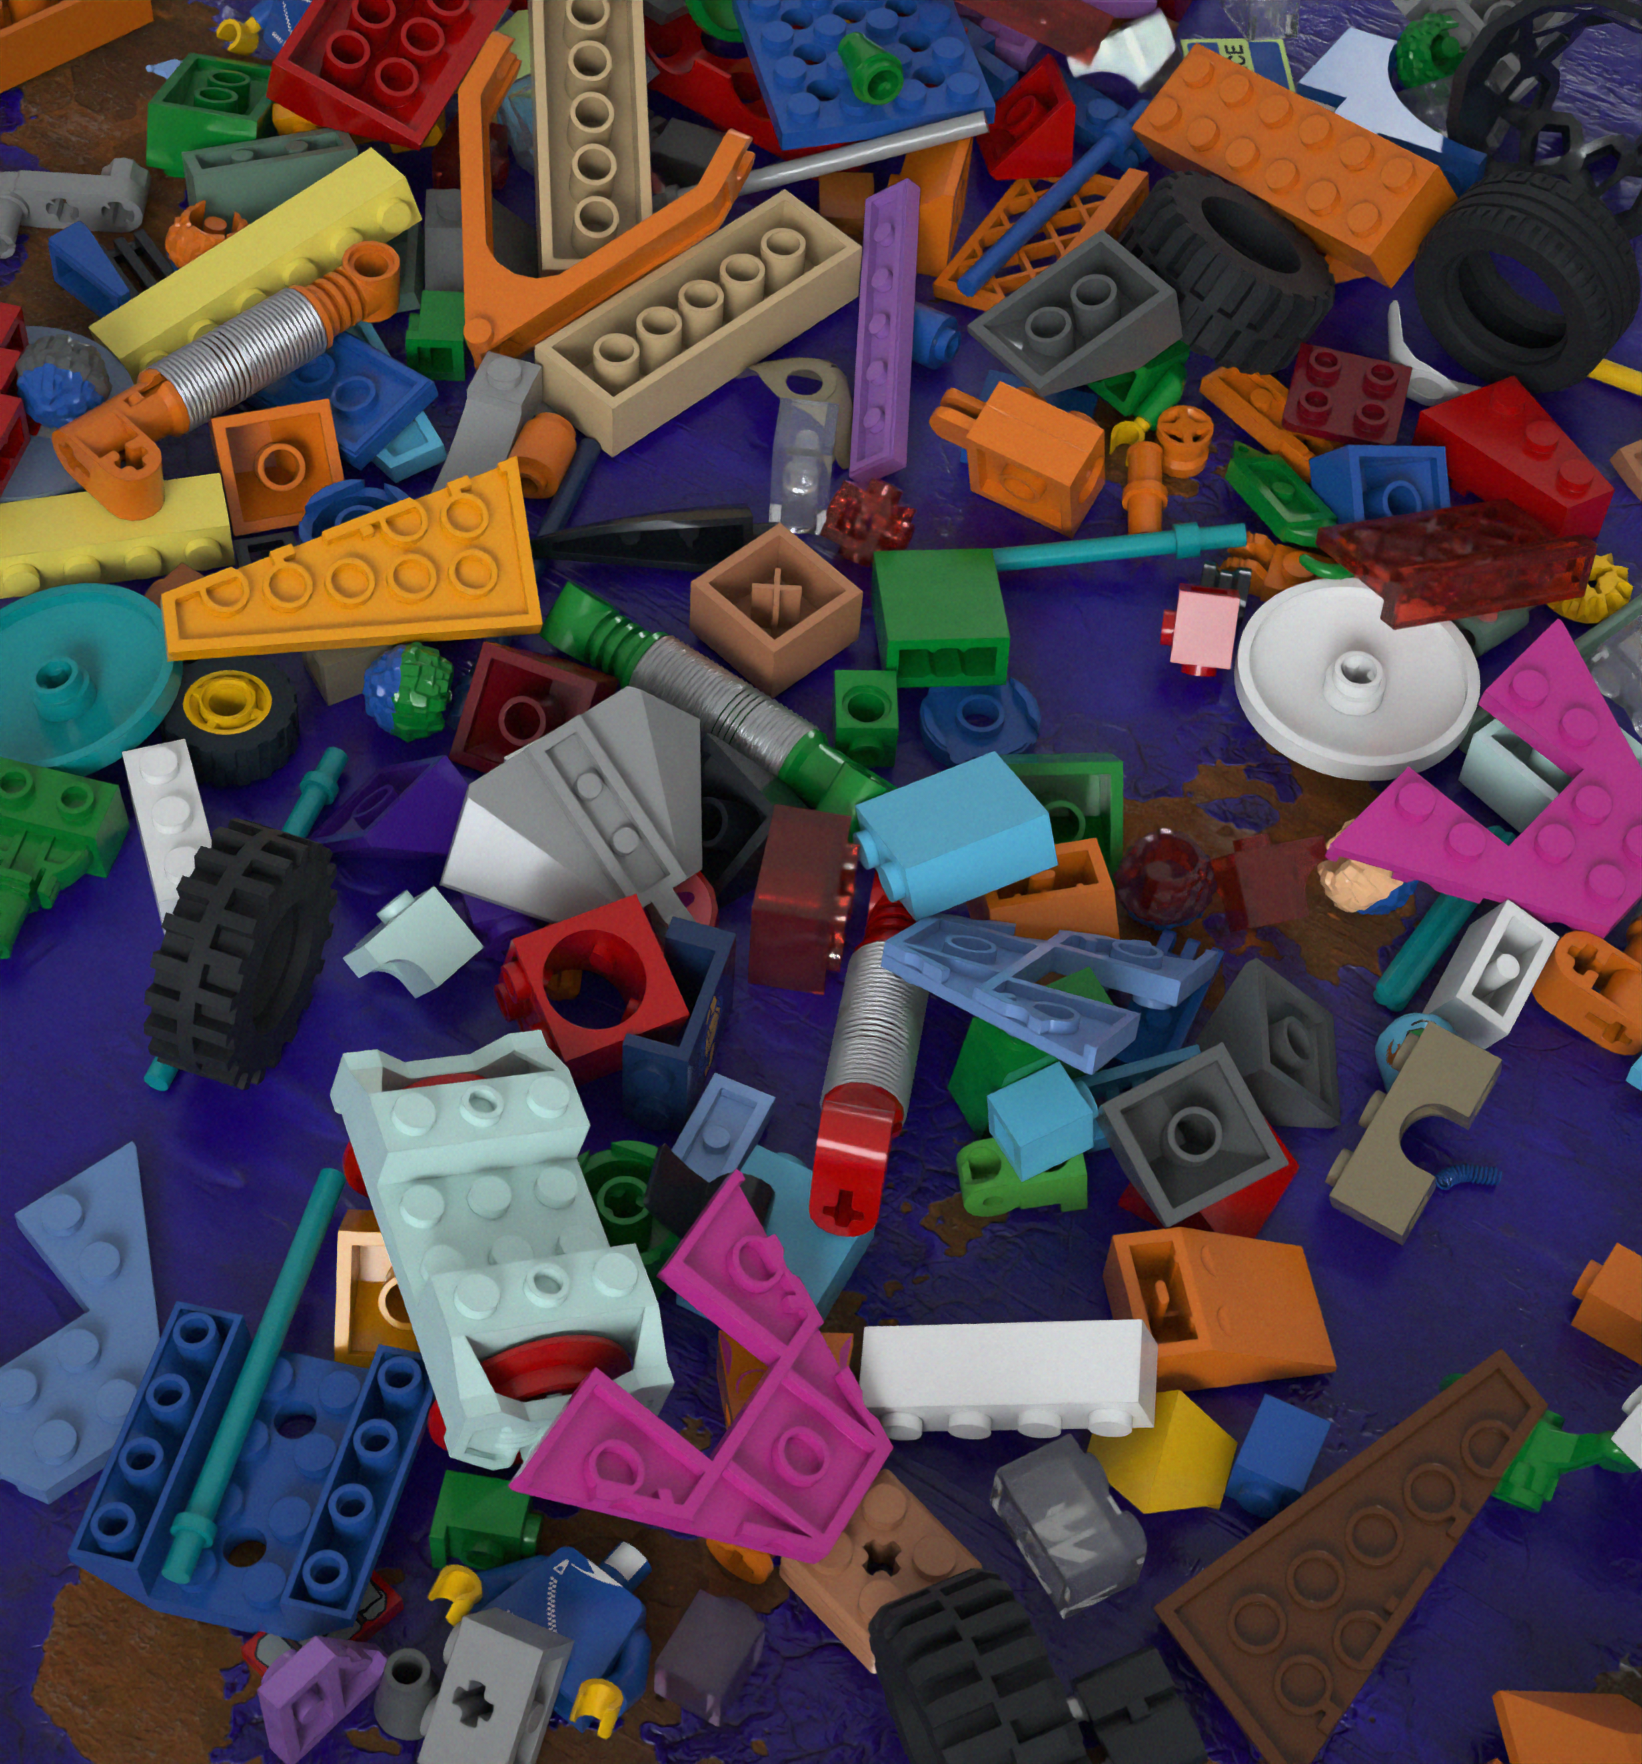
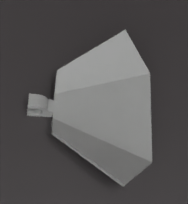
[439,686,702,945]

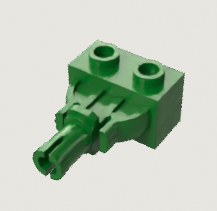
[0,757,130,959]

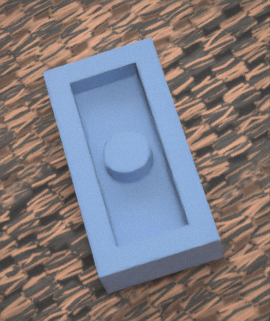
[672,1073,776,1182]

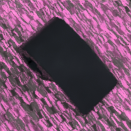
[643,1143,775,1240]

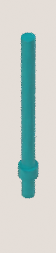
[992,522,1247,572]

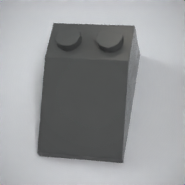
[967,229,1183,397]

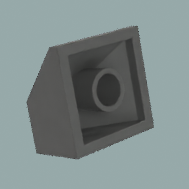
[425,189,538,292]
[1195,958,1341,1129]
[1095,1042,1289,1229]

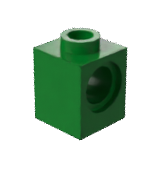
[831,670,899,768]

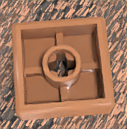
[779,1469,982,1674]

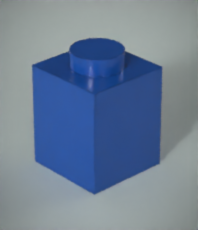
[1224,1394,1332,1519]

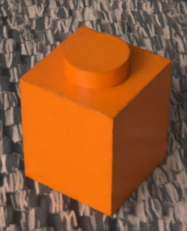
[1571,1243,1642,1366]

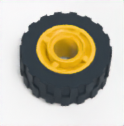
[160,655,300,787]

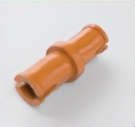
[1122,441,1168,535]

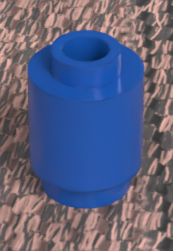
[912,301,962,370]

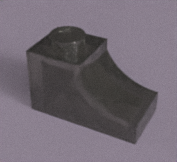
[1065,7,1183,96]

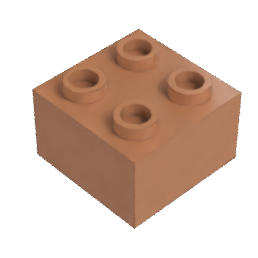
[689,523,863,699]

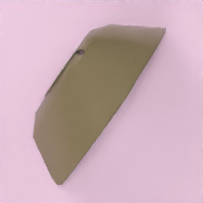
[736,357,854,470]

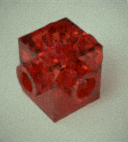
[819,477,917,567]

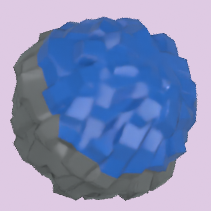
[15,334,113,429]

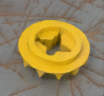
[1537,545,1634,624]

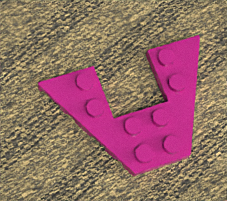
[1325,619,1642,939]
[508,1168,894,1565]

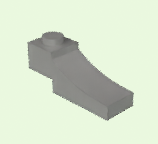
[430,351,543,494]

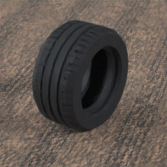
[1414,172,1641,394]

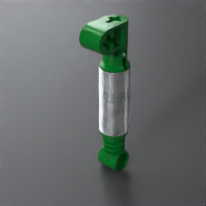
[538,580,898,844]

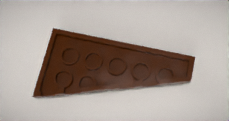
[1153,1348,1548,1764]

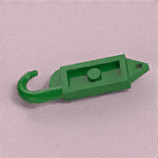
[1225,440,1363,580]

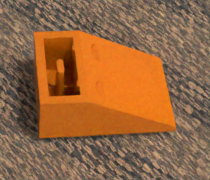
[1102,1227,1337,1393]

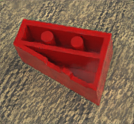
[1411,376,1615,555]

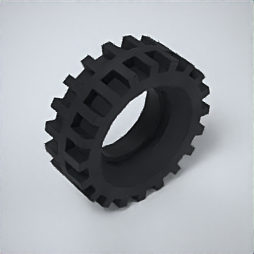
[143,818,338,1090]

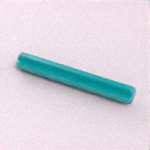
[1373,825,1516,1012]

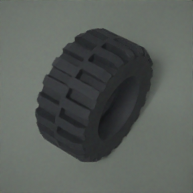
[1117,170,1335,375]
[868,1568,1091,1764]

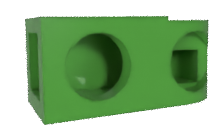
[955,1138,1088,1217]

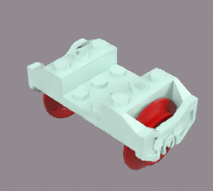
[330,1030,675,1470]

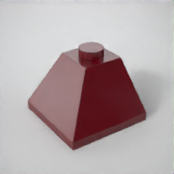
[448,641,619,774]

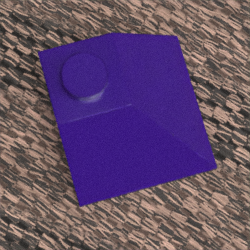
[308,755,468,859]

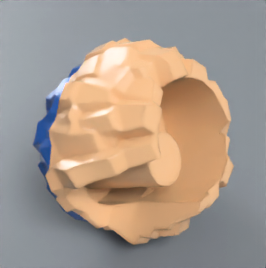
[1317,819,1419,915]

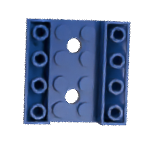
[67,1301,436,1641]

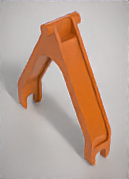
[458,31,755,371]

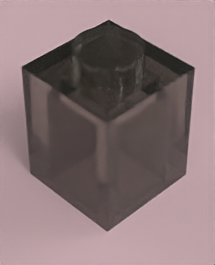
[649,118,726,194]

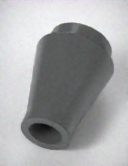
[374,1648,442,1740]

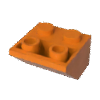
[966,838,1120,986]

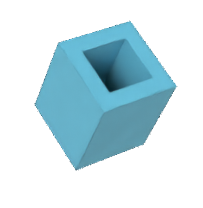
[987,1061,1098,1182]

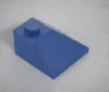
[1309,445,1455,563]

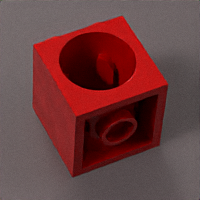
[494,894,690,1087]

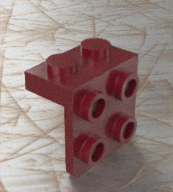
[1281,343,1413,446]

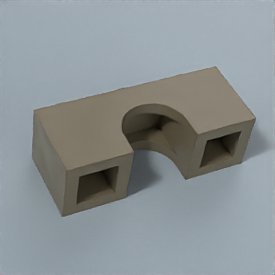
[1325,1021,1502,1246]

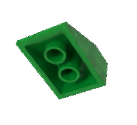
[146,53,277,178]

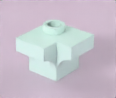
[343,886,484,999]

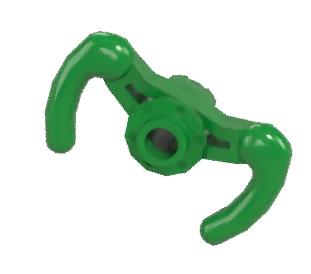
[1439,1373,1640,1513]

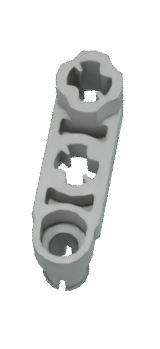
[0,158,151,259]

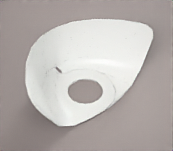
[1388,300,1482,407]

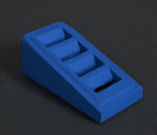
[48,221,131,318]

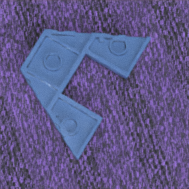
[881,913,1218,1075]
[0,1141,161,1504]

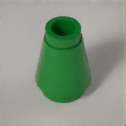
[838,32,904,105]

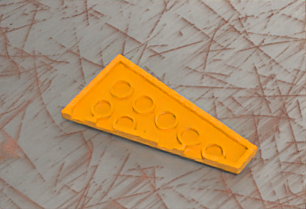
[160,456,543,662]

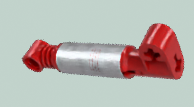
[809,870,929,1237]

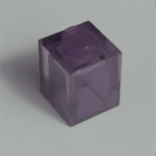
[654,1589,765,1727]

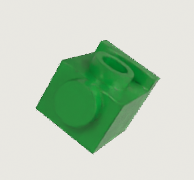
[405,290,468,381]
[429,1470,544,1570]

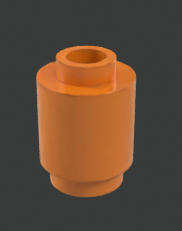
[507,412,577,499]

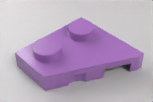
[257,1636,389,1764]

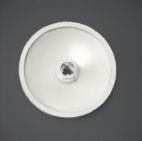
[1234,578,1480,781]

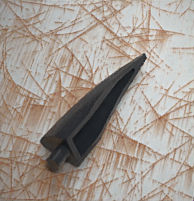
[530,503,779,572]

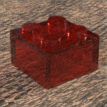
[748,804,861,995]

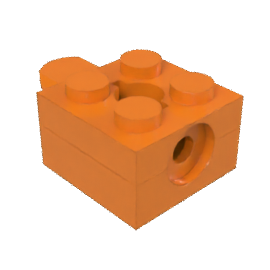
[929,381,1105,539]

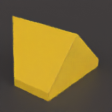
[1082,1389,1238,1514]

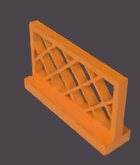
[933,168,1149,311]

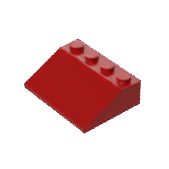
[266,0,513,151]

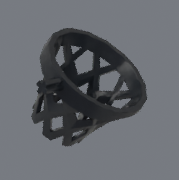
[1446,0,1642,241]

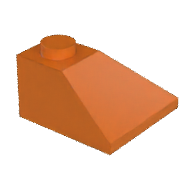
[208,398,344,536]
[1492,1690,1642,1764]

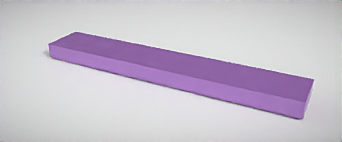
[849,178,920,486]

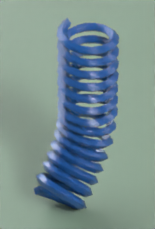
[1434,1163,1502,1190]

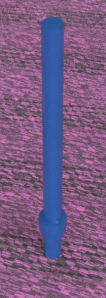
[957,99,1150,297]

